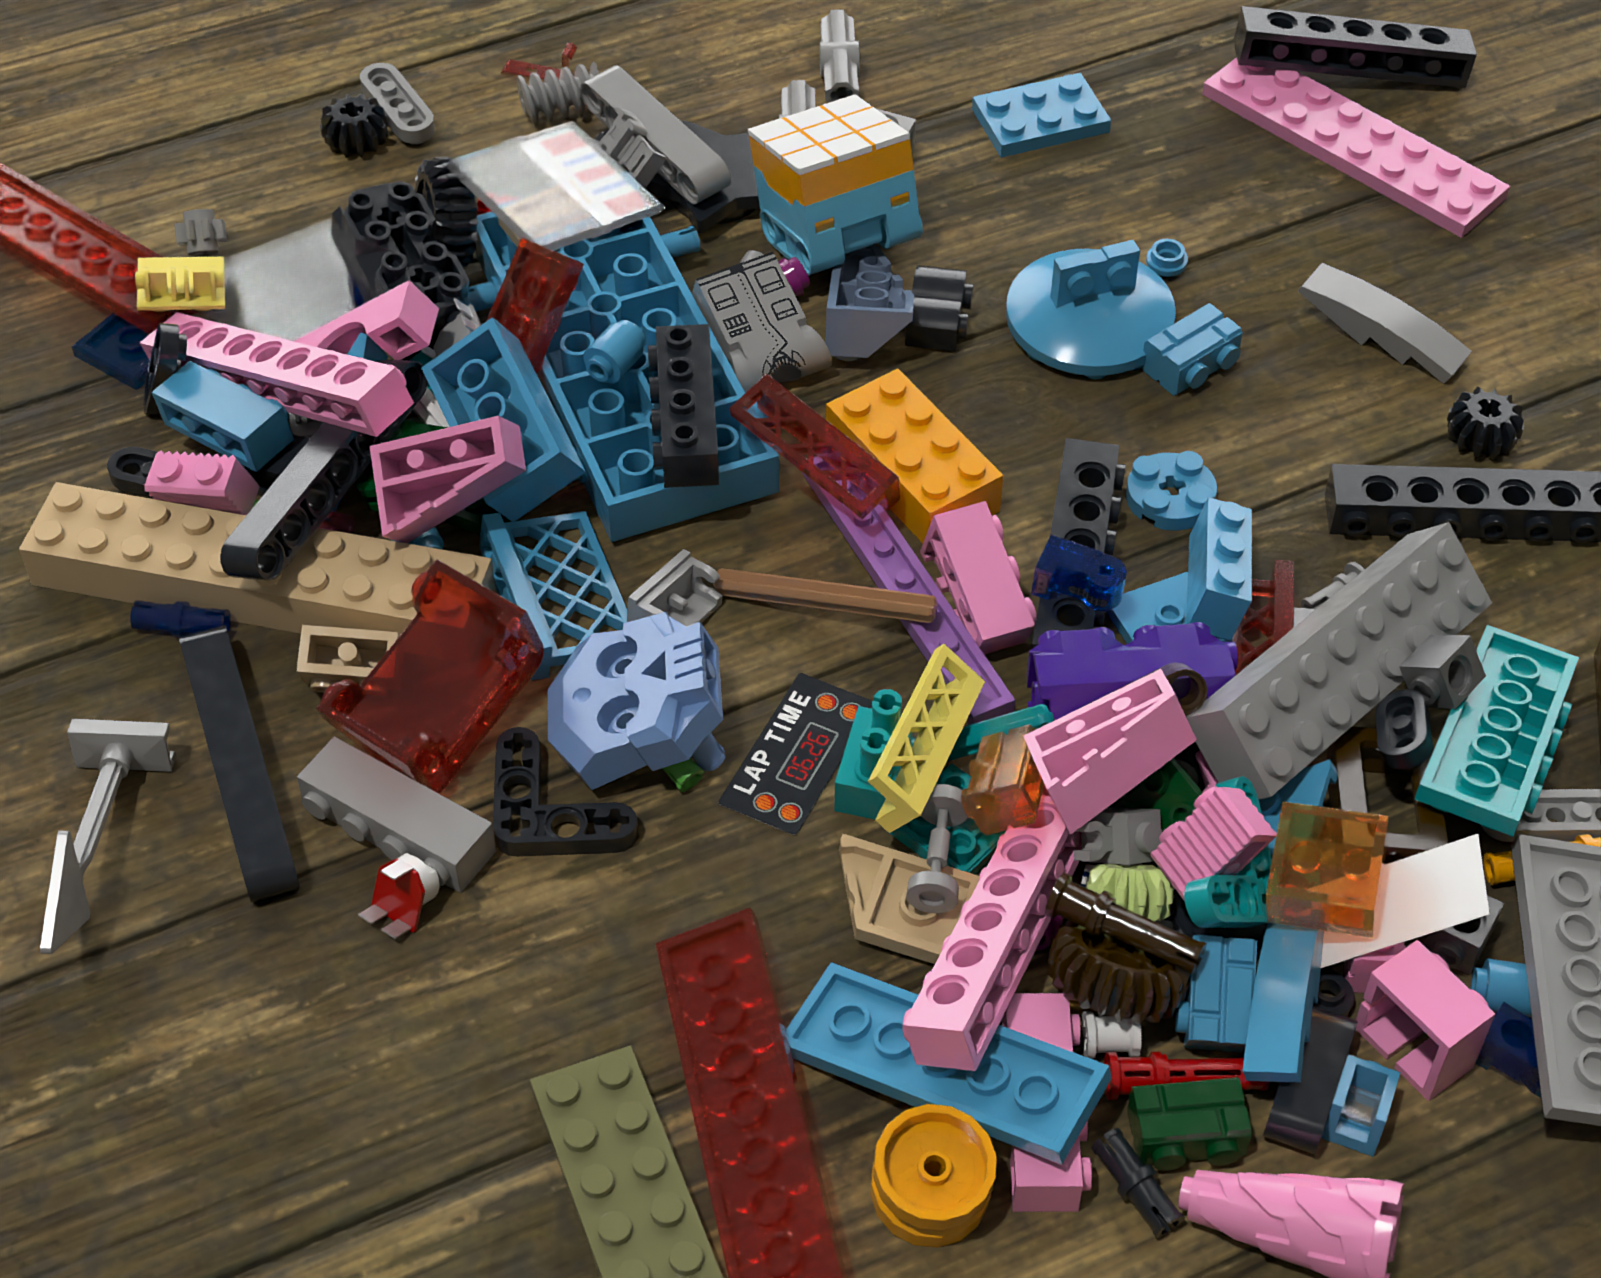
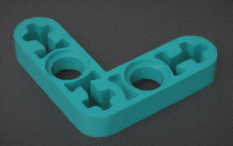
[1184,776,1281,928]

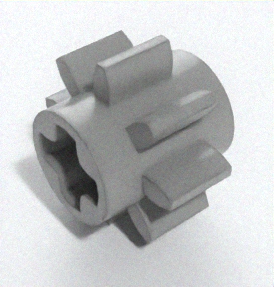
[174,209,227,256]

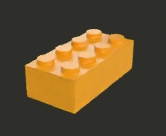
[825,368,1003,544]

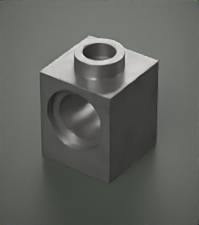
[1399,634,1486,709]
[1424,895,1504,975]

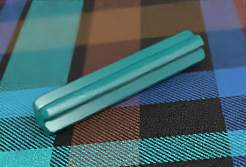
[947,704,1054,762]

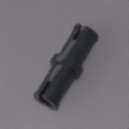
[1091,1128,1185,1238]

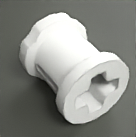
[1081,1011,1141,1059]

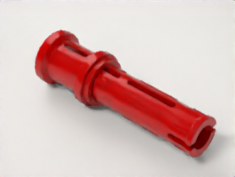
[1104,1051,1270,1100]

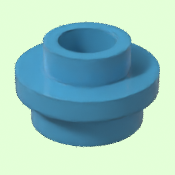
[1146,239,1188,277]

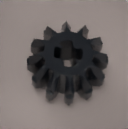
[320,93,388,158]
[1447,386,1524,461]

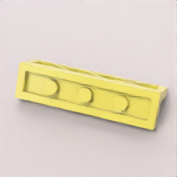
[868,644,985,833]

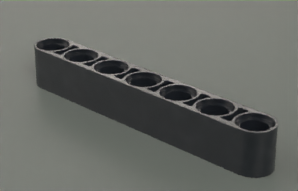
[220,360,428,581]
[178,625,300,902]

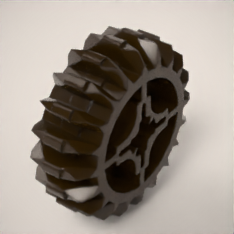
[1047,921,1190,1024]

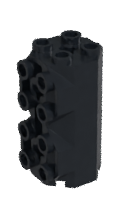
[331,181,478,360]

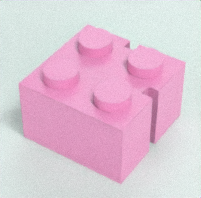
[1356,940,1495,1102]

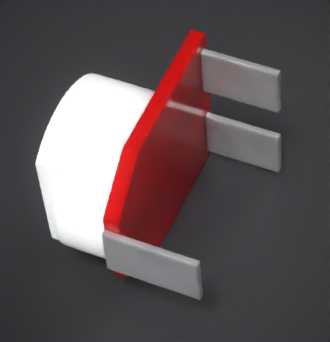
[358,853,439,939]

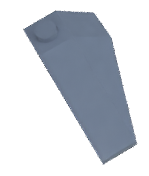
[825,245,914,361]

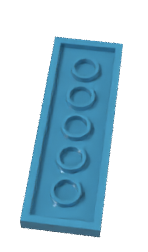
[778,963,1112,1165]

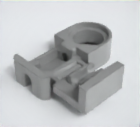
[586,107,667,187]

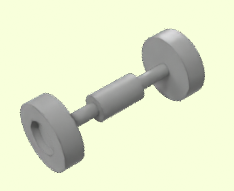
[906,784,970,913]

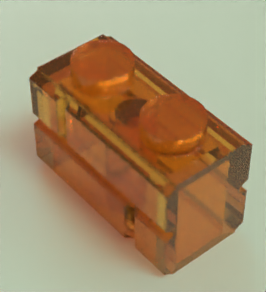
[961,724,1044,835]

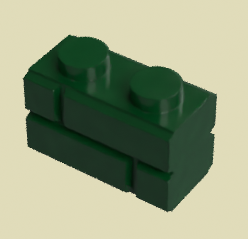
[1127,1077,1251,1171]

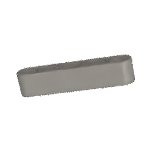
[580,65,731,205]

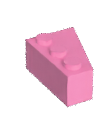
[370,416,526,543]
[920,501,1037,655]
[1023,669,1197,835]

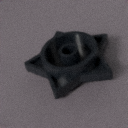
[636,120,760,233]

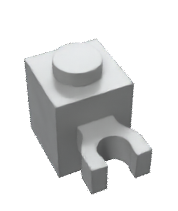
[1074,807,1162,865]

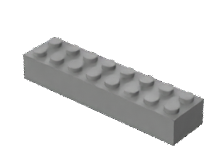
[1186,522,1492,799]

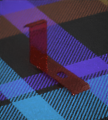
[501,42,577,80]

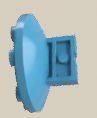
[1006,240,1176,380]

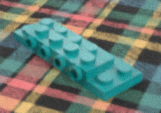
[1414,625,1579,836]

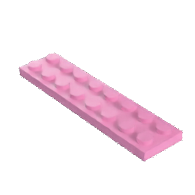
[1202,57,1510,238]

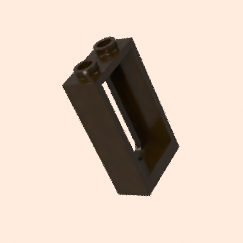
[1326,726,1448,881]

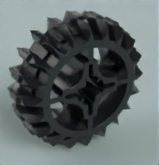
[414,157,479,267]

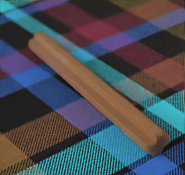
[714,568,937,623]

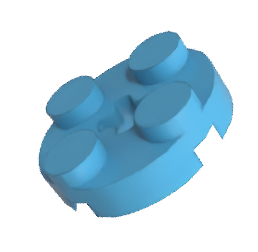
[1126,451,1217,531]

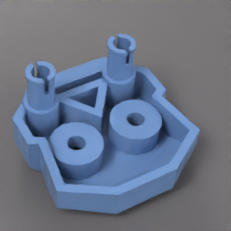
[548,612,725,790]

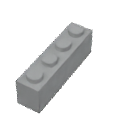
[297,736,496,893]

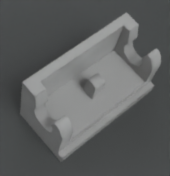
[627,549,723,627]

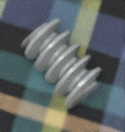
[517,62,599,124]

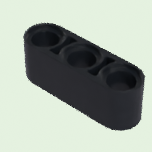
[1263,1006,1358,1154]

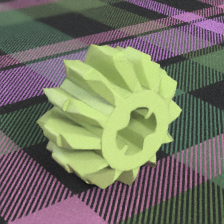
[1087,863,1174,921]

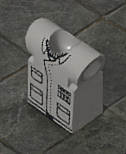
[692,252,832,398]

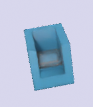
[1321,1054,1401,1157]

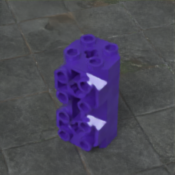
[1027,622,1238,722]

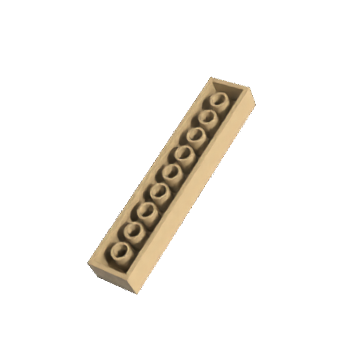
[19,482,497,664]

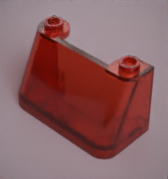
[316,559,544,794]

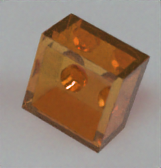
[1266,801,1389,938]

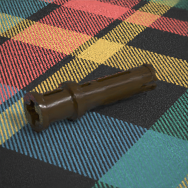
[1045,873,1207,975]

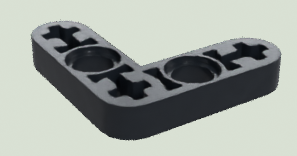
[493,727,638,857]

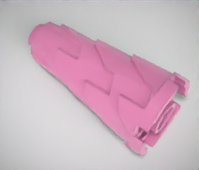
[1178,1170,1404,1278]

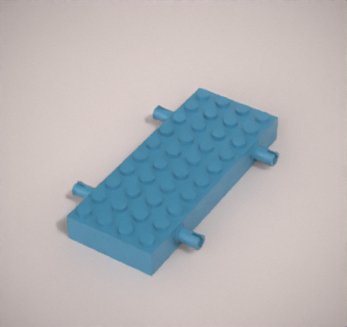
[468,176,793,542]

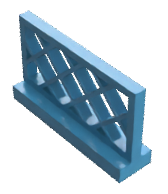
[479,511,627,681]

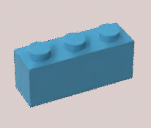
[152,361,294,472]
[1187,497,1252,640]

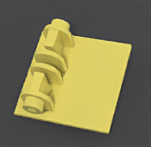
[135,257,225,312]

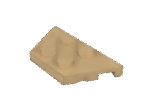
[839,834,980,964]

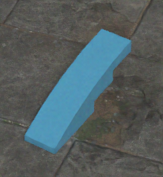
[1242,905,1326,1082]

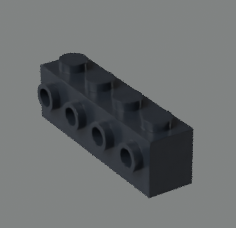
[648,324,719,488]

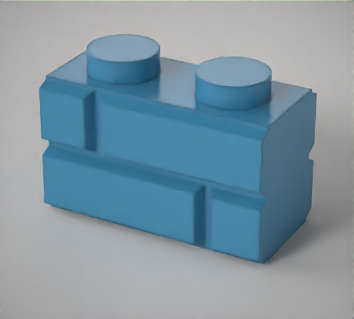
[1142,303,1243,396]
[1175,935,1257,1053]

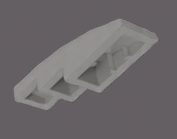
[1298,263,1472,384]

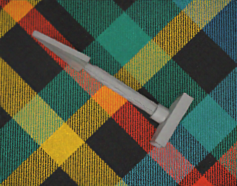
[40,719,176,954]

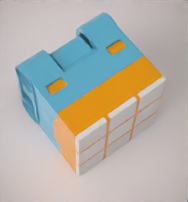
[748,94,923,276]

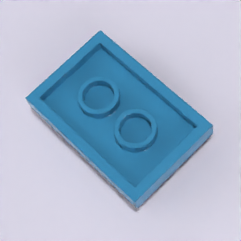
[972,73,1111,158]

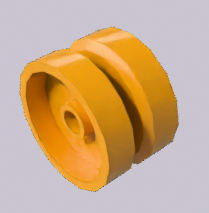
[870,1104,997,1248]

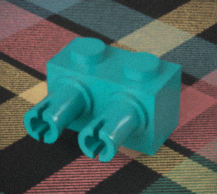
[834,689,916,820]

